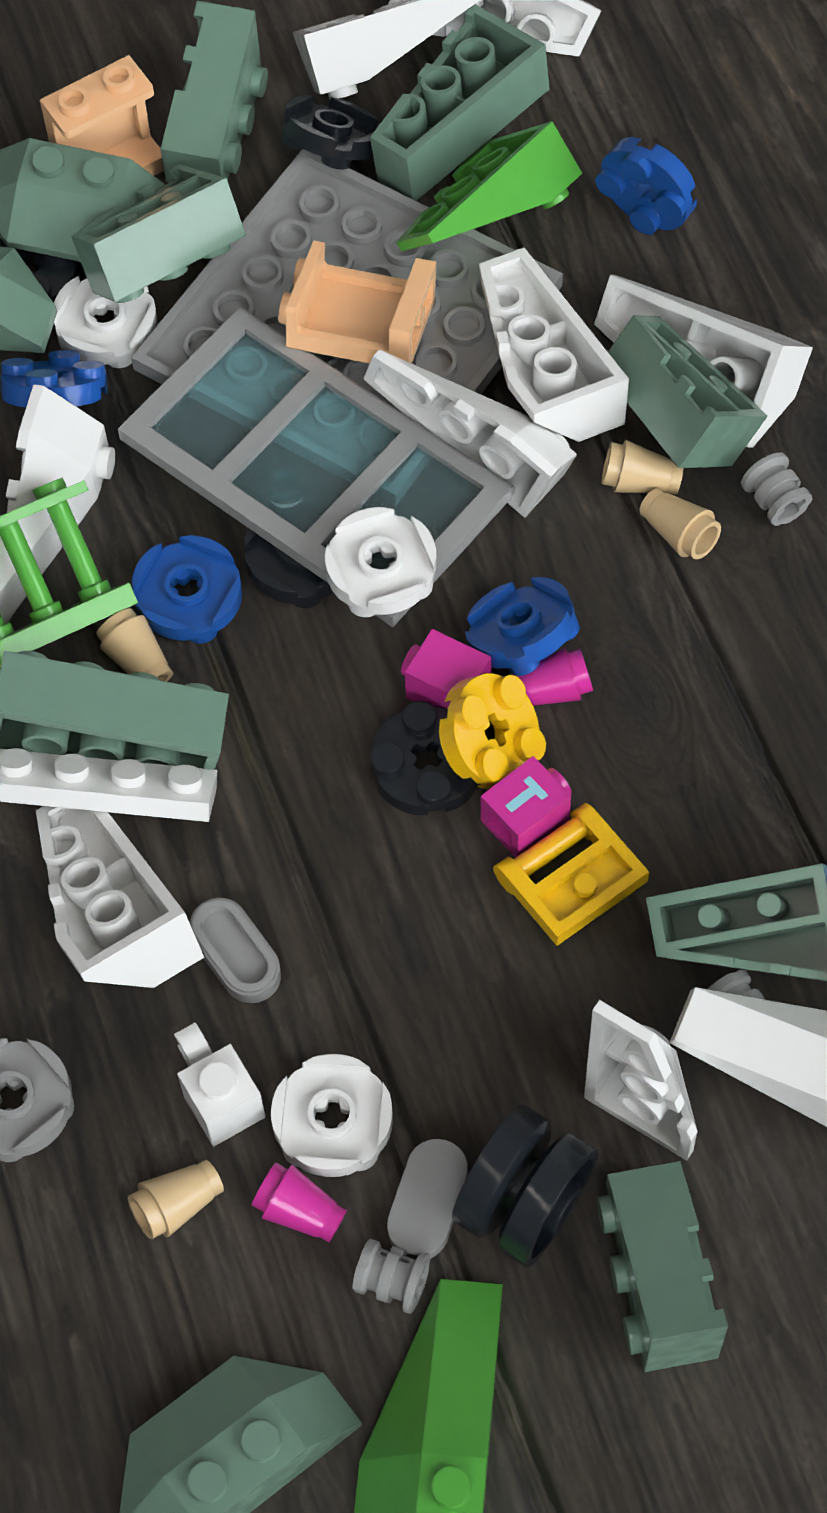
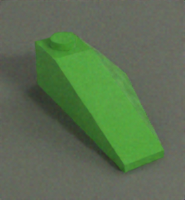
[396,121,582,251]
[354,1279,503,1513]

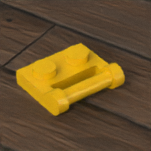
[493,803,649,946]

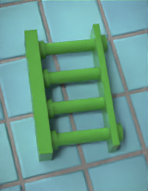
[0,477,138,665]

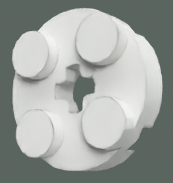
[54,276,158,368]
[325,507,436,617]
[271,1054,393,1177]

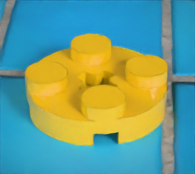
[439,673,546,789]

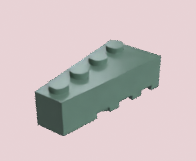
[370,4,550,201]
[0,650,229,770]

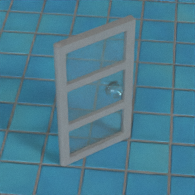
[118,307,515,627]

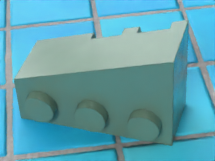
[160,1,268,182]
[608,315,768,468]
[646,863,827,981]
[597,1161,728,1372]

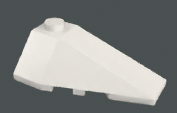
[293,0,479,99]
[478,248,629,442]
[594,275,813,448]
[0,384,115,624]
[36,806,204,988]
[669,987,827,1127]

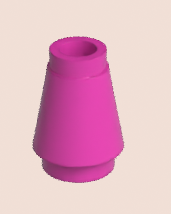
[517,647,593,706]
[251,1162,347,1243]

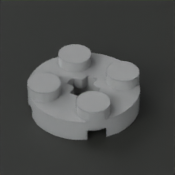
[0,1038,74,1162]

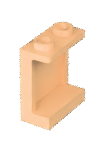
[40,55,164,176]
[278,240,436,364]

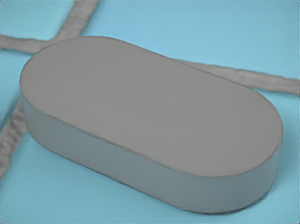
[190,898,281,1003]
[387,1139,468,1259]

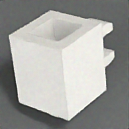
[174,1023,265,1147]

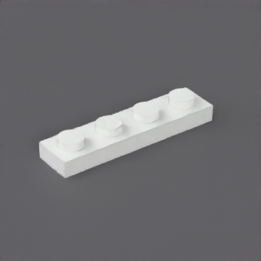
[0,748,217,822]

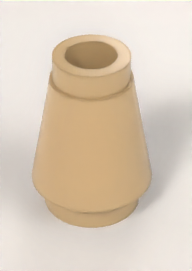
[601,440,684,495]
[640,488,721,559]
[97,608,173,682]
[128,1160,224,1239]

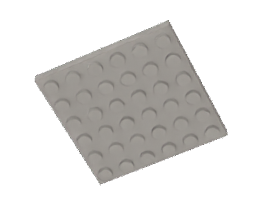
[131,149,563,509]

